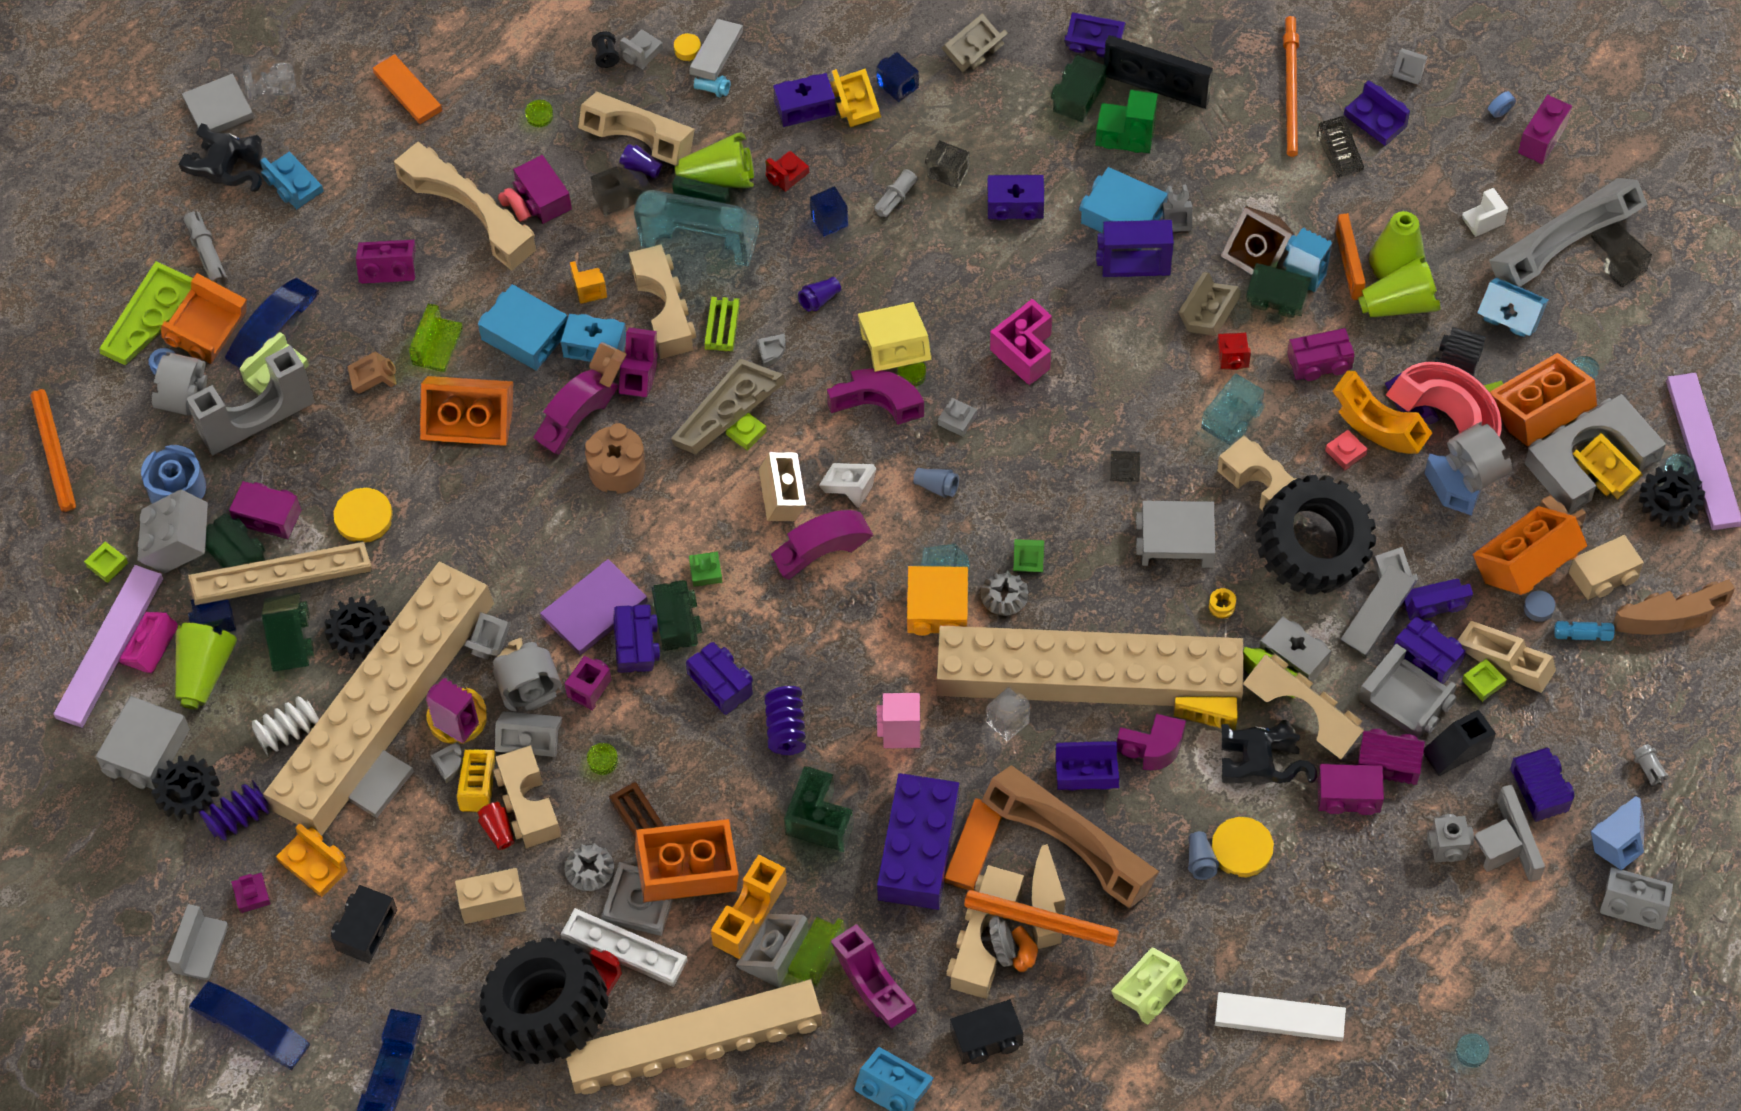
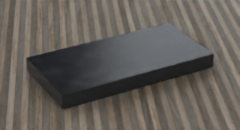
[1103,35,1213,109]

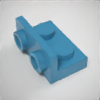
[260,151,324,209]
[854,1047,934,1111]

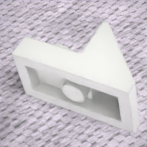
[819,463,876,508]

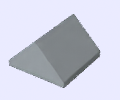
[736,914,809,988]

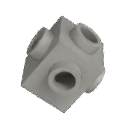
[1427,814,1474,862]

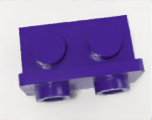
[1344,80,1410,146]

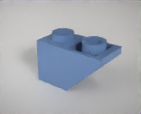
[1425,453,1481,516]
[1591,796,1644,870]

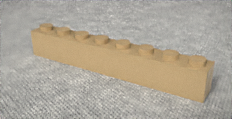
[566,979,822,1094]

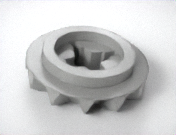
[981,571,1028,616]
[564,843,614,891]
[989,916,1016,967]

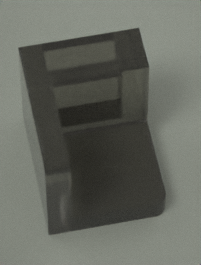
[1603,236,1652,287]

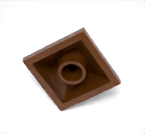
[1221,206,1294,284]

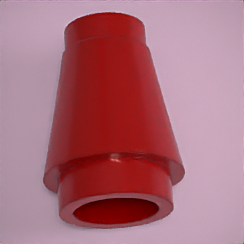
[477,802,515,850]

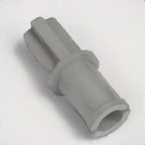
[874,169,918,218]

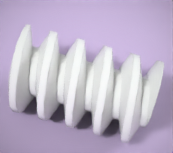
[252,696,319,756]

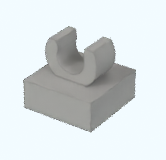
[1392,48,1428,85]
[938,398,977,437]

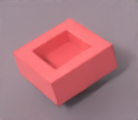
[1325,430,1368,470]

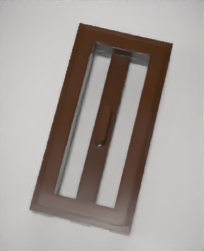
[609,781,664,839]

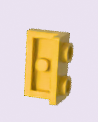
[830,68,881,128]
[1572,433,1643,500]

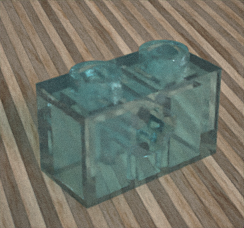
[1201,373,1265,445]

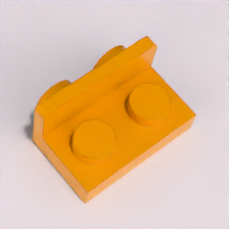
[276,823,348,897]

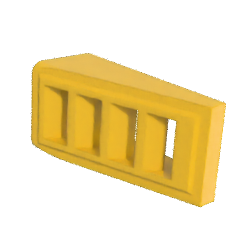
[1173,697,1237,730]
[457,750,496,812]

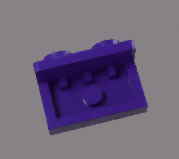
[1064,12,1126,58]
[1404,578,1473,621]
[1055,741,1119,790]

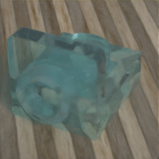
[921,544,970,570]

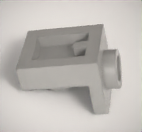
[620,29,663,70]

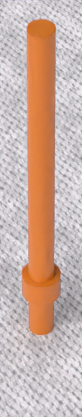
[1283,16,1299,157]

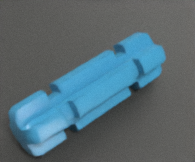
[1554,621,1615,641]

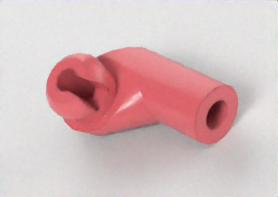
[498,188,532,223]

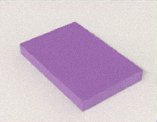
[540,559,648,656]

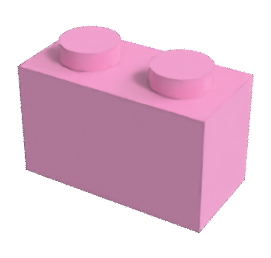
[877,693,920,748]

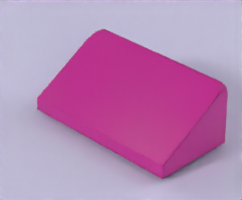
[119,612,178,673]

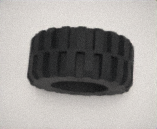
[1255,475,1376,595]
[479,938,608,1064]

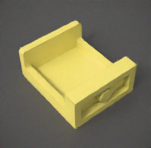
[858,302,931,372]

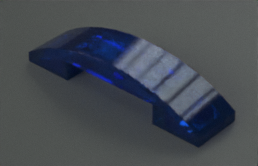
[225,277,319,368]
[189,981,310,1071]
[356,1009,422,1111]

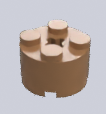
[585,423,646,494]

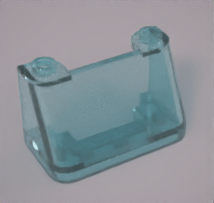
[634,190,759,267]

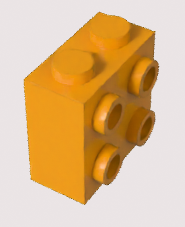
[907,566,968,636]

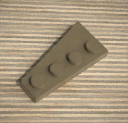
[671,358,787,454]

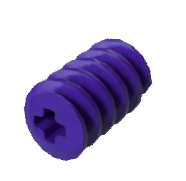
[764,686,806,755]
[199,780,270,841]

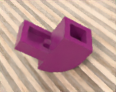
[619,327,658,397]
[1117,714,1186,771]

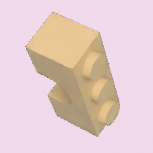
[1217,436,1297,511]
[493,745,561,848]

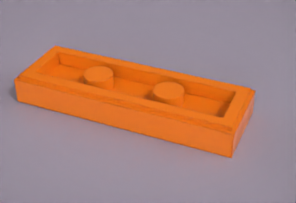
[373,54,442,124]
[1335,213,1366,300]
[944,798,1003,891]

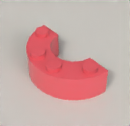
[1386,362,1502,437]

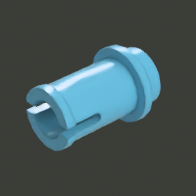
[694,75,731,97]

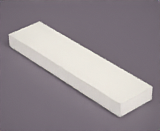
[560,908,688,987]
[1215,992,1346,1042]

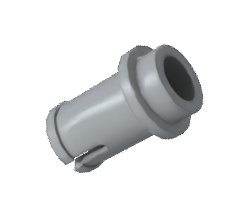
[1633,744,1669,786]

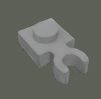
[1163,184,1192,232]

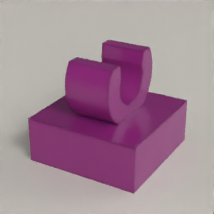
[231,872,271,913]

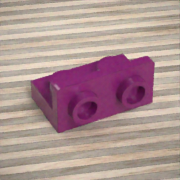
[356,239,416,283]

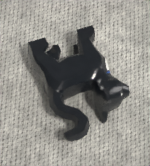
[178,123,263,192]
[1221,720,1317,785]

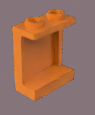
[161,273,247,364]

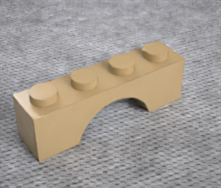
[578,92,695,166]
[629,244,696,359]
[1243,653,1364,759]
[946,865,1024,999]

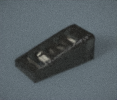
[1317,116,1364,178]

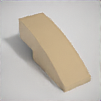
[1458,621,1556,693]
[1031,844,1065,949]

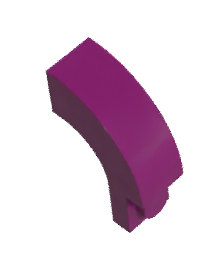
[827,369,924,425]
[533,370,619,454]
[771,510,874,580]
[831,924,917,1029]

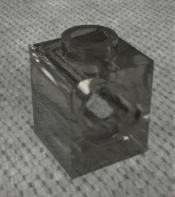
[925,140,970,189]

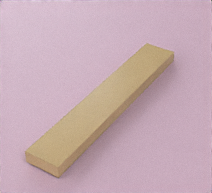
[188,542,371,605]

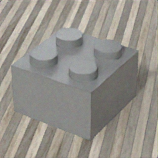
[137,489,208,573]

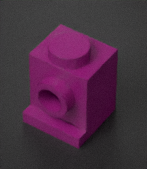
[564,656,612,711]

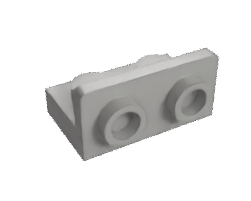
[1600,867,1673,930]

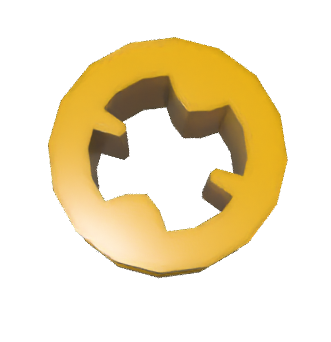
[1209,588,1237,619]

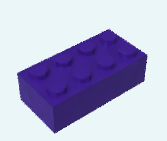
[877,773,960,910]

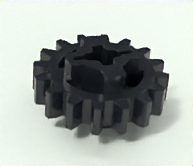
[1639,465,1705,529]
[324,596,391,660]
[151,755,220,821]

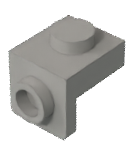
[1372,547,1419,580]
[464,612,511,660]

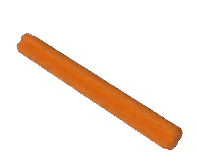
[30,389,76,512]
[964,890,1119,947]

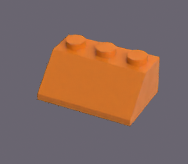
[1489,353,1597,446]
[420,376,513,446]

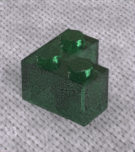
[261,593,314,672]
[784,766,854,852]

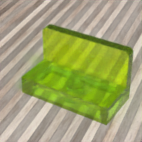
[409,303,463,372]
[788,917,845,987]

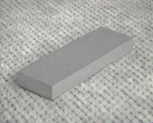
[689,19,743,81]
[1341,564,1417,657]
[1497,785,1545,882]

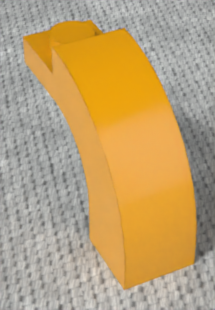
[1332,371,1432,454]

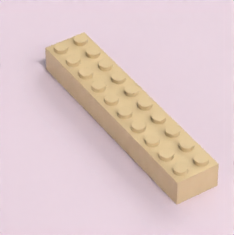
[263,561,494,836]
[937,626,1243,709]

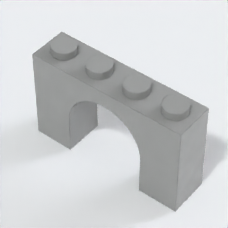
[186,345,315,456]
[1525,394,1666,514]

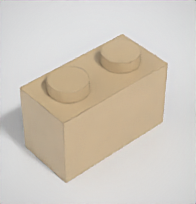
[759,452,806,521]
[1569,535,1644,600]
[455,868,526,924]

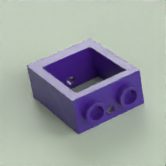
[1096,220,1174,277]

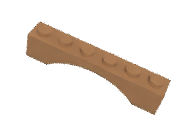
[982,765,1159,909]

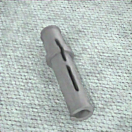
[183,211,228,286]

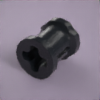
[591,31,620,68]

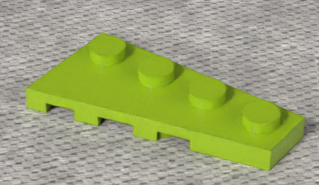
[99,261,193,366]

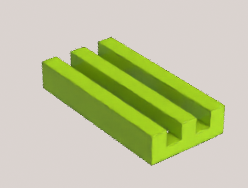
[705,297,740,351]

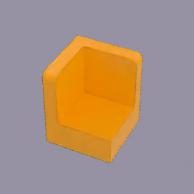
[570,261,607,304]

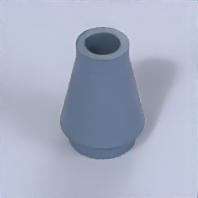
[913,468,959,498]
[1188,831,1219,880]

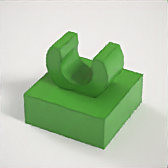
[1013,539,1044,572]
[689,551,723,587]

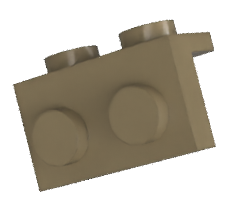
[942,13,1008,73]
[1179,272,1242,336]

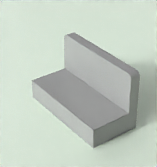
[495,711,562,757]
[167,904,228,980]

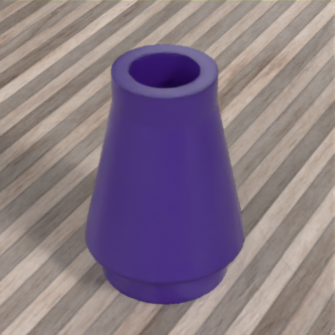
[619,144,663,178]
[798,277,841,312]

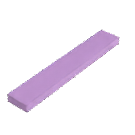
[1666,373,1741,530]
[54,565,163,728]

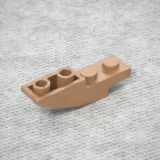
[1613,579,1735,635]

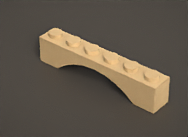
[394,142,536,271]

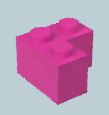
[990,299,1052,386]

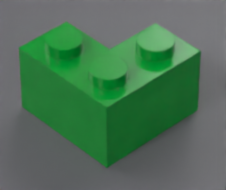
[1095,90,1158,153]

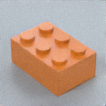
[1472,506,1588,595]
[635,819,739,902]

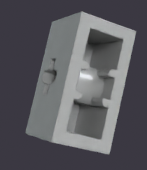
[1259,616,1331,682]

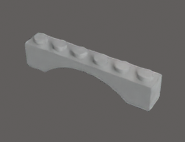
[1489,178,1648,287]

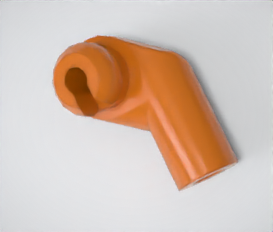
[1011,926,1038,972]

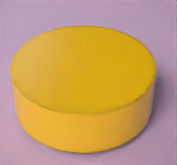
[674,33,701,61]

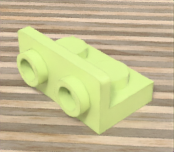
[240,332,309,395]
[1111,947,1188,1024]

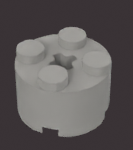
[152,352,208,416]
[1446,422,1512,493]
[493,642,562,711]

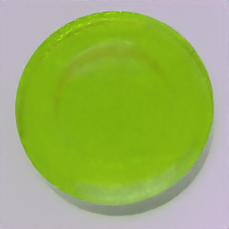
[525,99,553,127]
[898,362,926,387]
[587,743,618,775]

